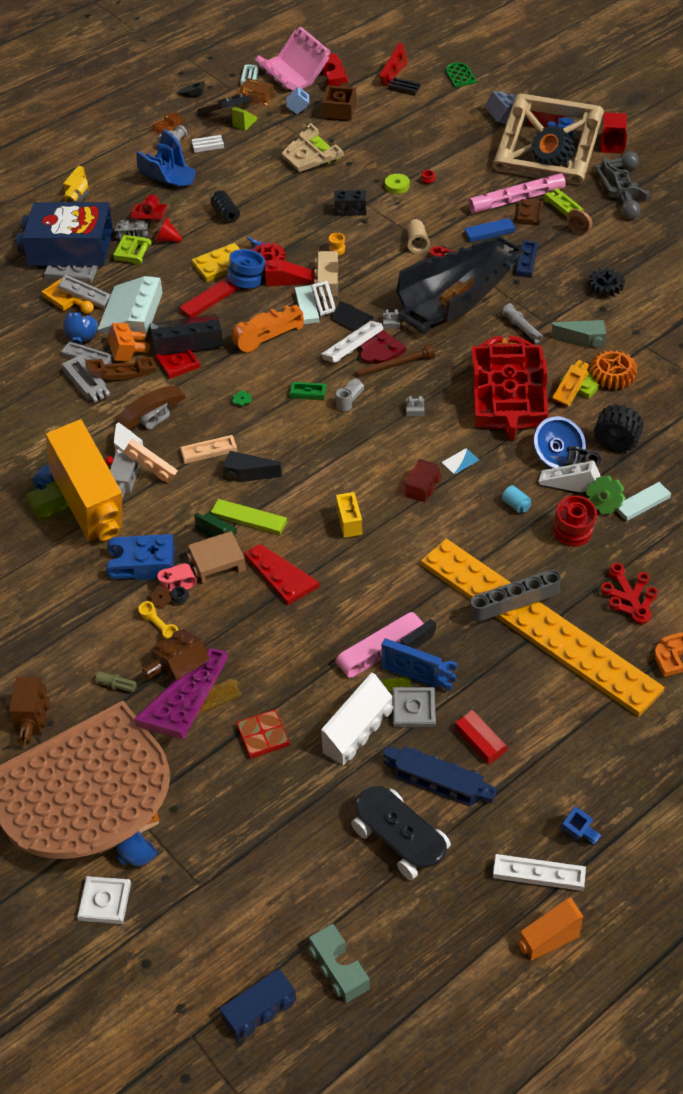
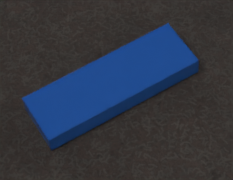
[464,218,515,242]

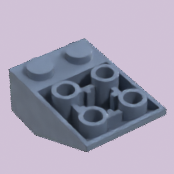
[484,91,528,124]

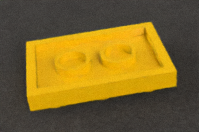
[192,243,239,282]

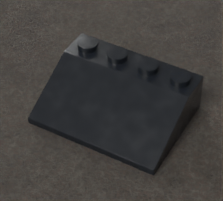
[150,314,223,356]

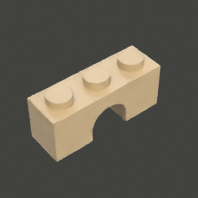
[314,251,338,296]

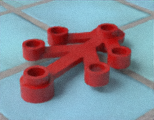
[601,563,658,625]

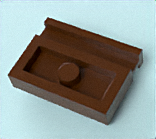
[517,199,543,226]

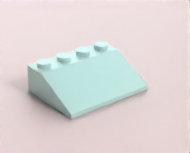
[97,276,163,337]

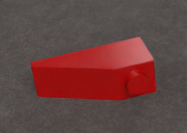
[265,260,315,287]

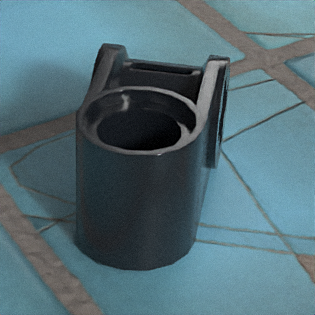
[564,446,601,467]

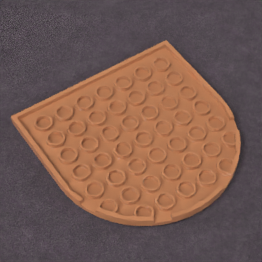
[0,701,170,859]

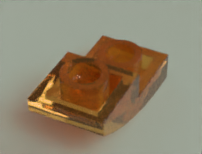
[152,112,185,134]

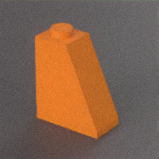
[518,897,583,961]

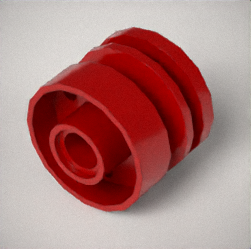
[553,496,597,547]

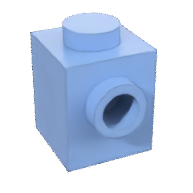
[286,87,309,115]

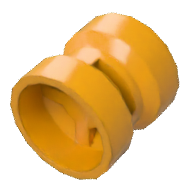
[329,233,345,255]

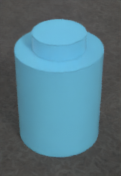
[502,485,531,513]

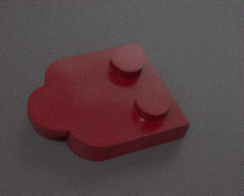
[361,330,406,364]

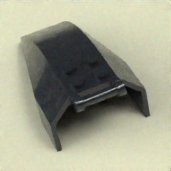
[396,236,524,335]

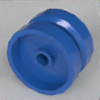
[226,249,265,288]

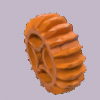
[589,349,637,390]

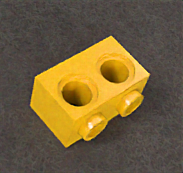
[336,492,362,538]

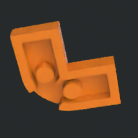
[654,632,683,677]

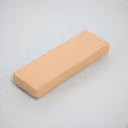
[180,435,237,464]

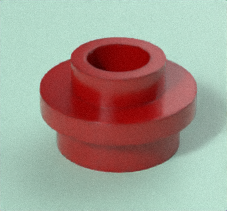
[420,170,436,184]

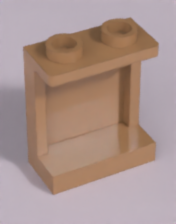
[187,531,246,584]

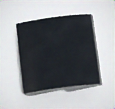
[401,619,436,649]

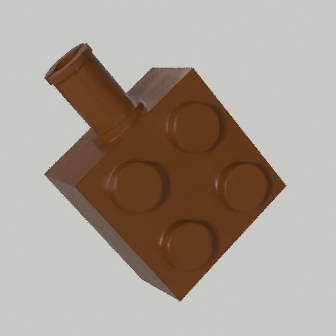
[322,83,357,120]
[142,629,210,680]
[9,677,50,745]

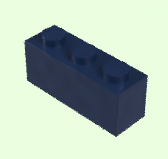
[220,969,296,1041]

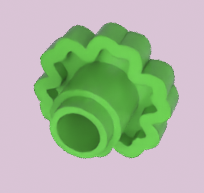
[586,475,625,514]

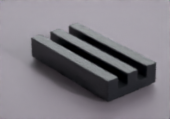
[388,77,421,95]

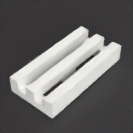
[192,135,224,153]
[311,281,336,317]

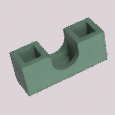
[308,924,370,1003]

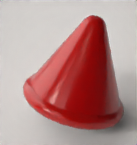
[155,217,182,242]

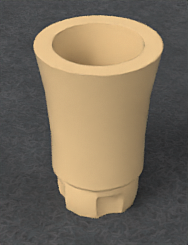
[408,219,430,254]

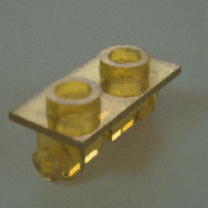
[202,678,242,712]

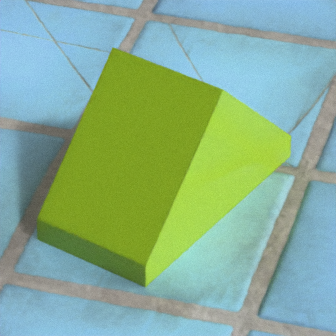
[231,106,258,131]

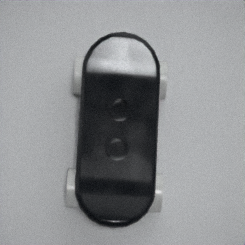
[351,786,451,881]

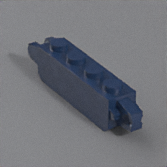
[384,746,497,806]

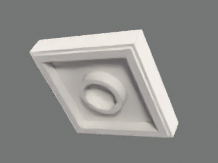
[77,876,131,924]

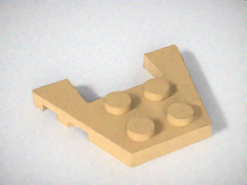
[282,123,344,172]

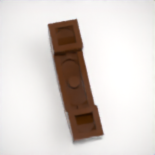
[85,357,157,380]
[116,386,186,429]

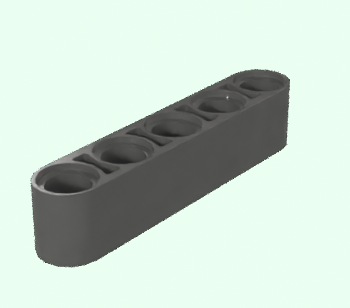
[470,570,561,621]

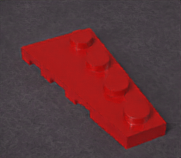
[244,544,320,605]

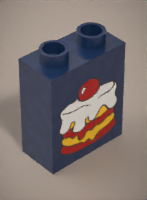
[16,202,113,265]

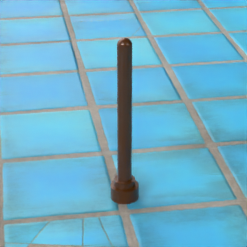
[355,344,435,377]

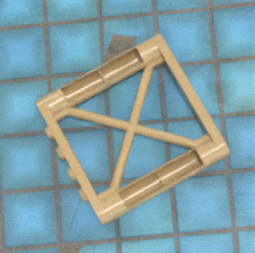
[493,94,604,185]

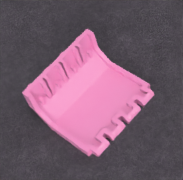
[255,27,330,91]

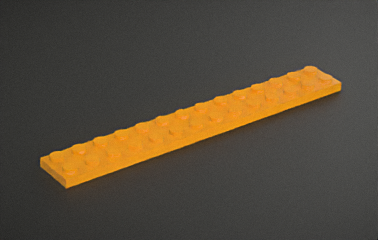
[421,539,665,717]

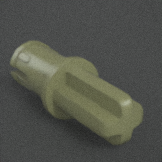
[95,671,137,692]

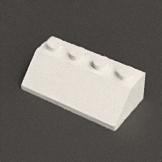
[321,673,393,765]

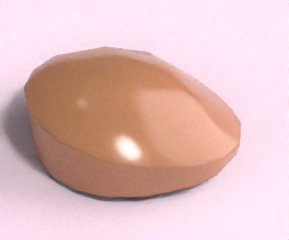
[567,209,593,235]

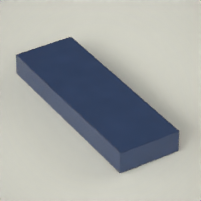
[515,240,538,278]

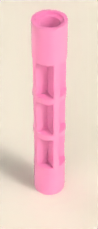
[468,173,566,214]

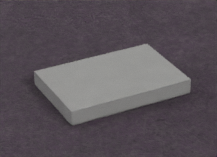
[44,265,99,283]

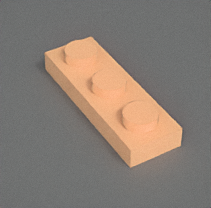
[124,439,178,484]

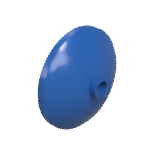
[533,416,586,469]

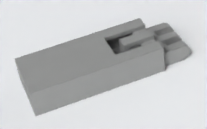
[62,355,110,403]

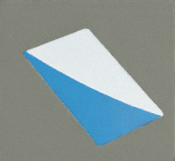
[442,448,479,474]

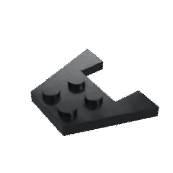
[197,94,253,115]

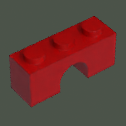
[321,53,348,86]

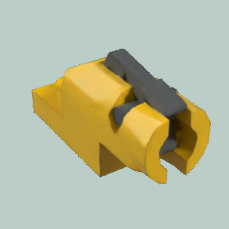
[62,166,90,202]

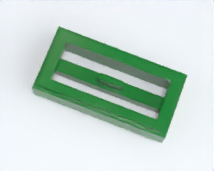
[289,382,327,400]

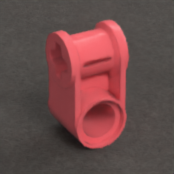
[157,563,197,594]

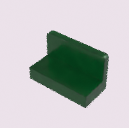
[194,513,237,537]

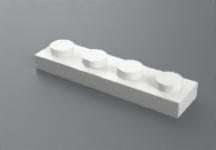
[322,321,383,363]
[493,854,586,891]

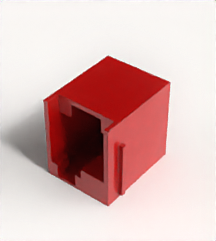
[599,112,627,154]

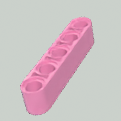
[335,612,424,678]

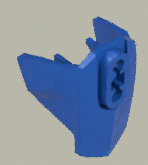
[136,129,195,186]

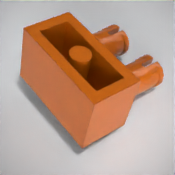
[107,322,150,361]

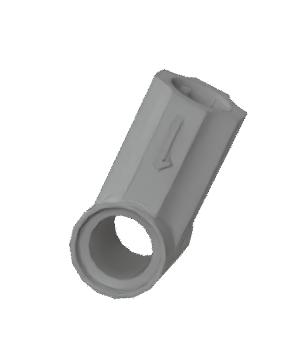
[336,378,364,412]

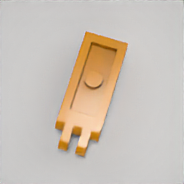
[552,360,589,407]

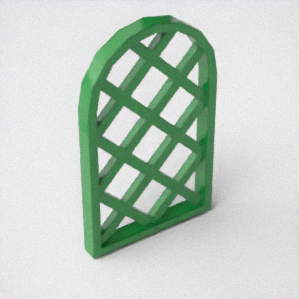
[446,63,477,88]

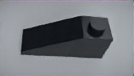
[222,451,283,482]

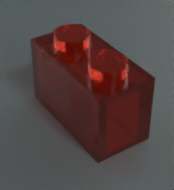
[405,459,442,503]

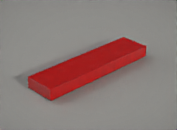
[179,278,241,318]

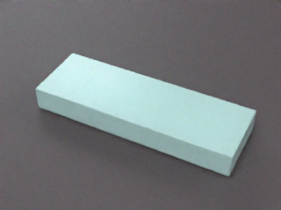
[295,285,319,324]
[615,482,671,521]

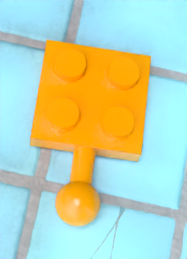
[41,278,94,314]

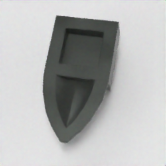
[177,80,206,96]

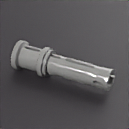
[501,303,543,343]

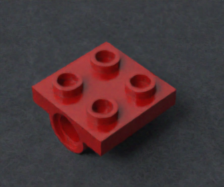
[131,195,168,221]

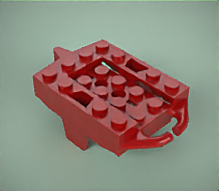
[471,336,548,441]

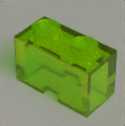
[25,481,69,520]

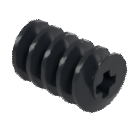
[210,190,240,224]

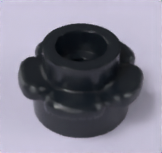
[170,586,189,604]

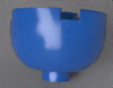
[63,313,98,344]
[115,831,158,867]

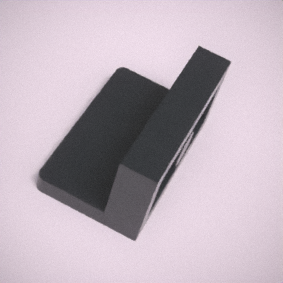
[332,301,373,331]

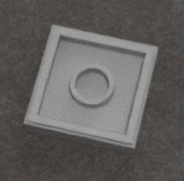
[393,687,436,727]

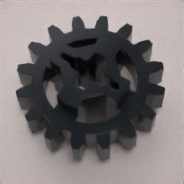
[588,268,625,297]

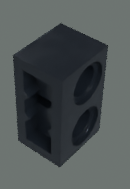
[334,190,366,216]

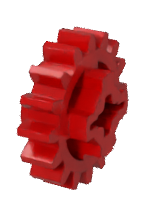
[252,242,286,268]

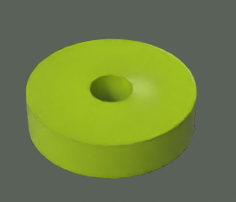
[385,174,410,194]

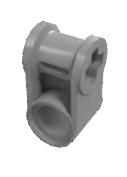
[138,403,170,429]

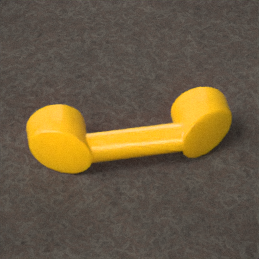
[139,601,178,640]

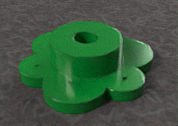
[232,391,252,406]

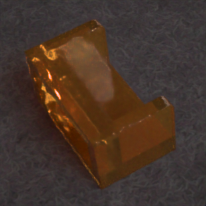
[240,78,274,106]

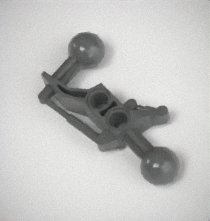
[595,151,649,220]

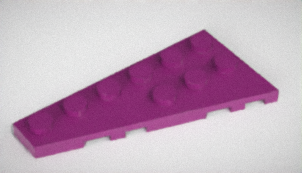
[134,648,228,739]

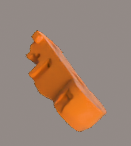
[231,305,304,352]

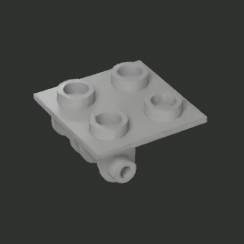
[115,220,149,240]

